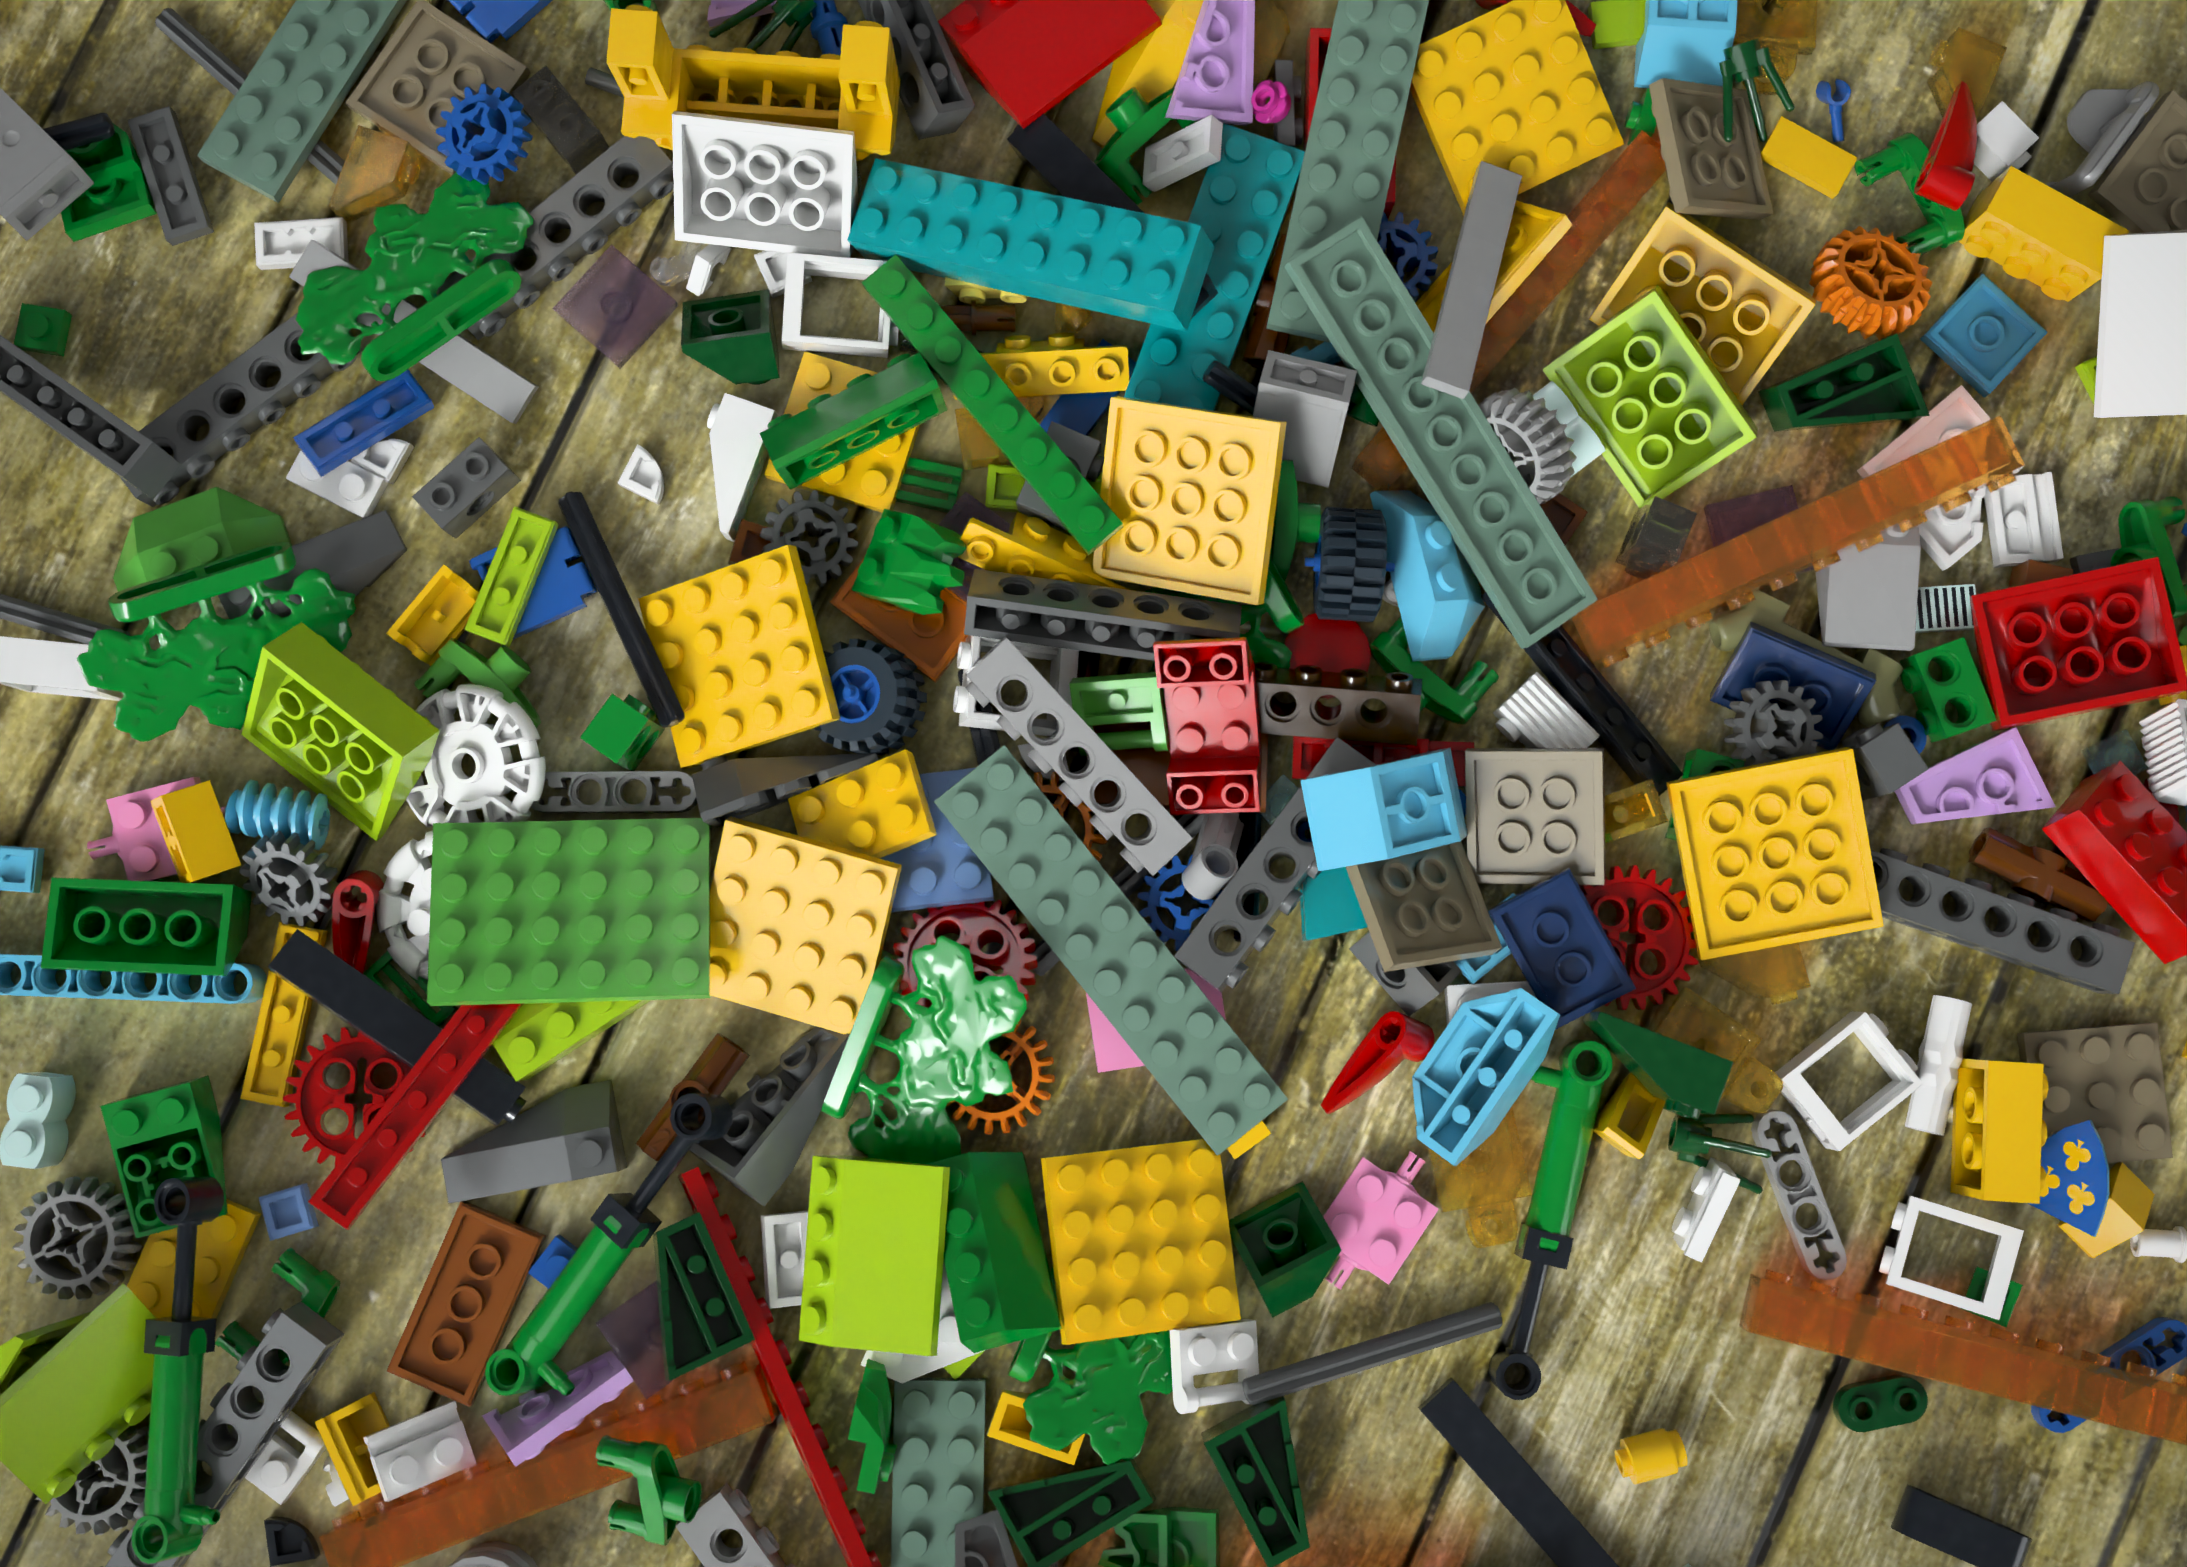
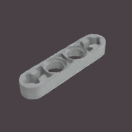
[531,771,698,813]
[1751,1109,1847,1280]

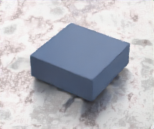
[259,1183,319,1241]

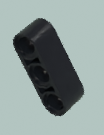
[1891,1484,2033,1567]

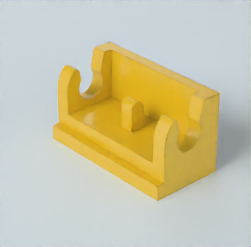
[386,564,480,666]
[150,780,241,883]
[315,1392,390,1506]

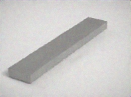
[1421,161,1522,399]
[289,239,539,424]

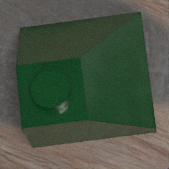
[681,289,780,385]
[1229,1181,1341,1318]

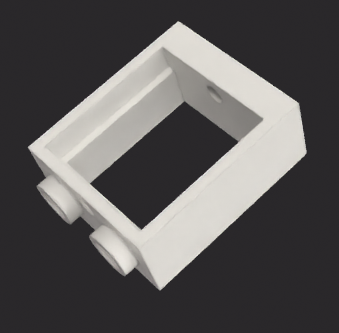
[782,252,898,358]
[953,635,1079,736]
[0,636,124,701]
[1769,1011,1923,1151]
[1879,1196,2024,1320]

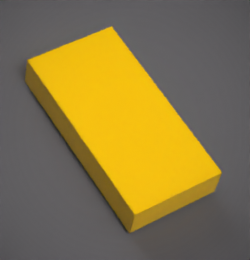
[1760,116,1858,199]

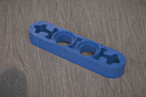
[2031,1317,2187,1433]

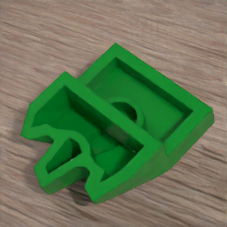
[61,123,157,242]
[851,509,967,615]
[848,1359,897,1494]
[1098,1507,1220,1567]

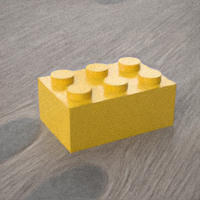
[1959,166,2129,302]
[1950,1058,2048,1204]

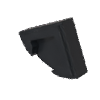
[264,1516,321,1567]

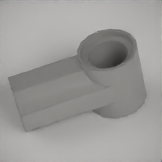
[1182,813,1244,900]

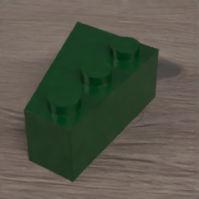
[1758,333,1930,432]
[653,1212,755,1381]
[1201,1396,1310,1567]
[988,1459,1157,1567]

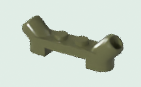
[1709,588,1904,726]

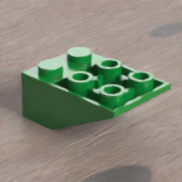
[100,1076,228,1238]

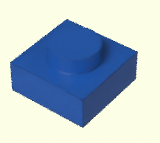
[528,1234,578,1288]

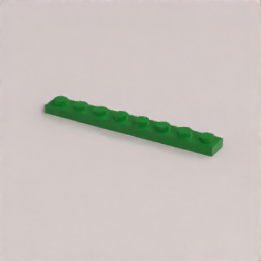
[862,255,1123,555]

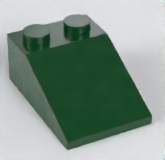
[1583,1011,1733,1120]

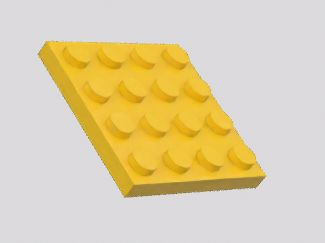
[1410,0,1624,216]
[1092,397,1287,605]
[638,545,840,768]
[1666,747,1884,960]
[710,817,902,1035]
[1041,1139,1241,1345]

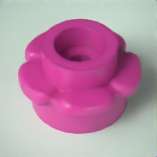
[1251,80,1291,124]

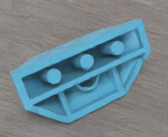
[1370,490,1485,661]
[1412,988,1560,1166]

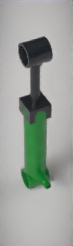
[1488,1040,1612,1400]
[485,1093,733,1396]
[132,1176,224,1564]

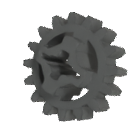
[760,490,858,587]
[1724,680,1823,767]
[240,831,339,926]

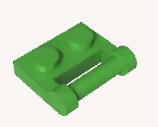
[1069,672,1170,757]

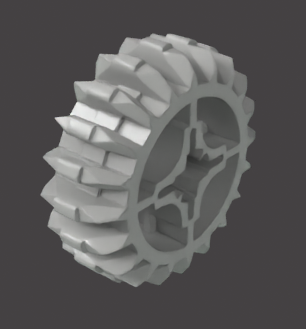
[1478,388,1577,504]
[12,1176,143,1301]
[36,1425,149,1535]

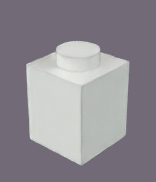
[1974,101,2039,182]

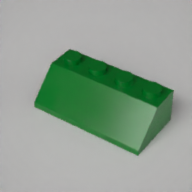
[760,352,948,490]
[41,877,252,976]
[928,1152,1062,1353]

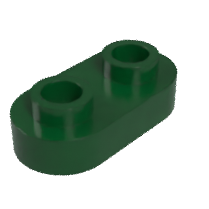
[1833,1374,1928,1432]

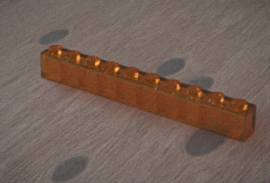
[1352,130,1667,491]
[1572,415,2025,668]
[1739,1269,2187,1445]
[319,1361,778,1567]

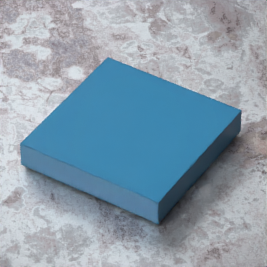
[1920,274,2048,397]

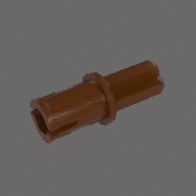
[939,300,1016,336]

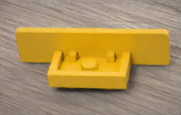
[953,333,1130,400]
[958,512,1129,590]

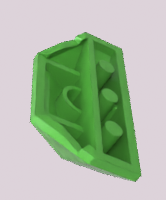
[113,487,292,592]

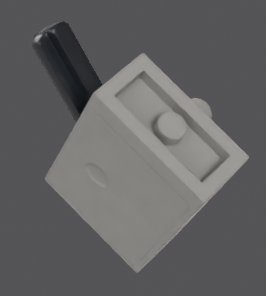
[0,88,115,241]
[1203,350,1357,488]

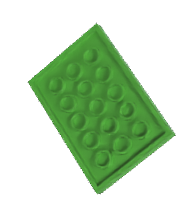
[427,818,710,1006]

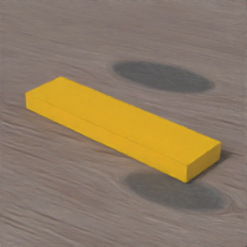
[240,922,328,1107]

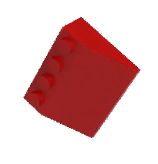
[938,0,1162,129]
[1970,557,2187,731]

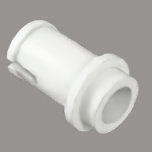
[2130,1226,2187,1263]

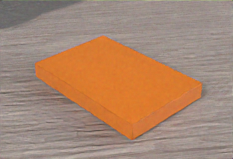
[830,558,969,683]

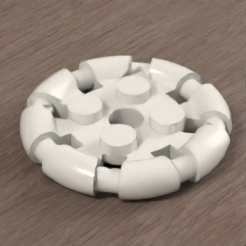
[406,684,546,827]
[376,830,433,980]

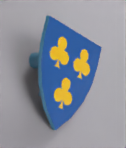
[2028,1120,2110,1237]

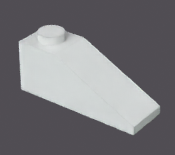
[707,393,778,542]

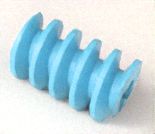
[225,779,330,850]

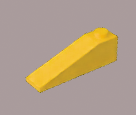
[1092,0,1203,162]

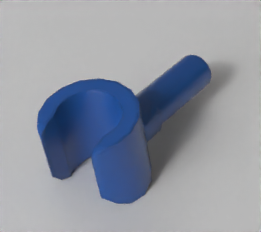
[1816,79,1851,143]

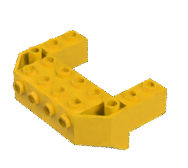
[606,5,900,161]

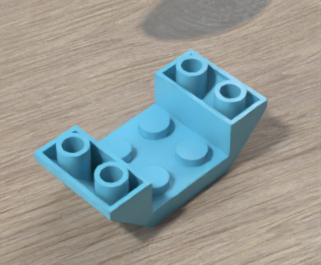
[1634,0,1737,88]
[1300,748,1468,871]

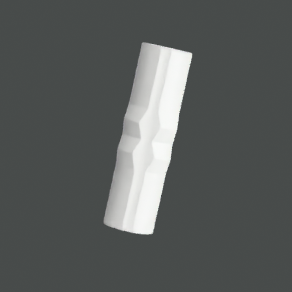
[1905,995,1972,1136]

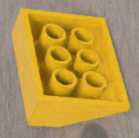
[1589,202,1816,405]

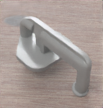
[2046,81,2159,198]

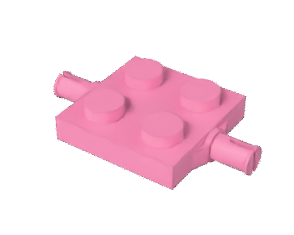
[87,777,226,881]
[1323,1151,1439,1290]

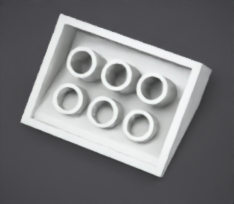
[672,111,859,258]
[2094,230,2187,418]

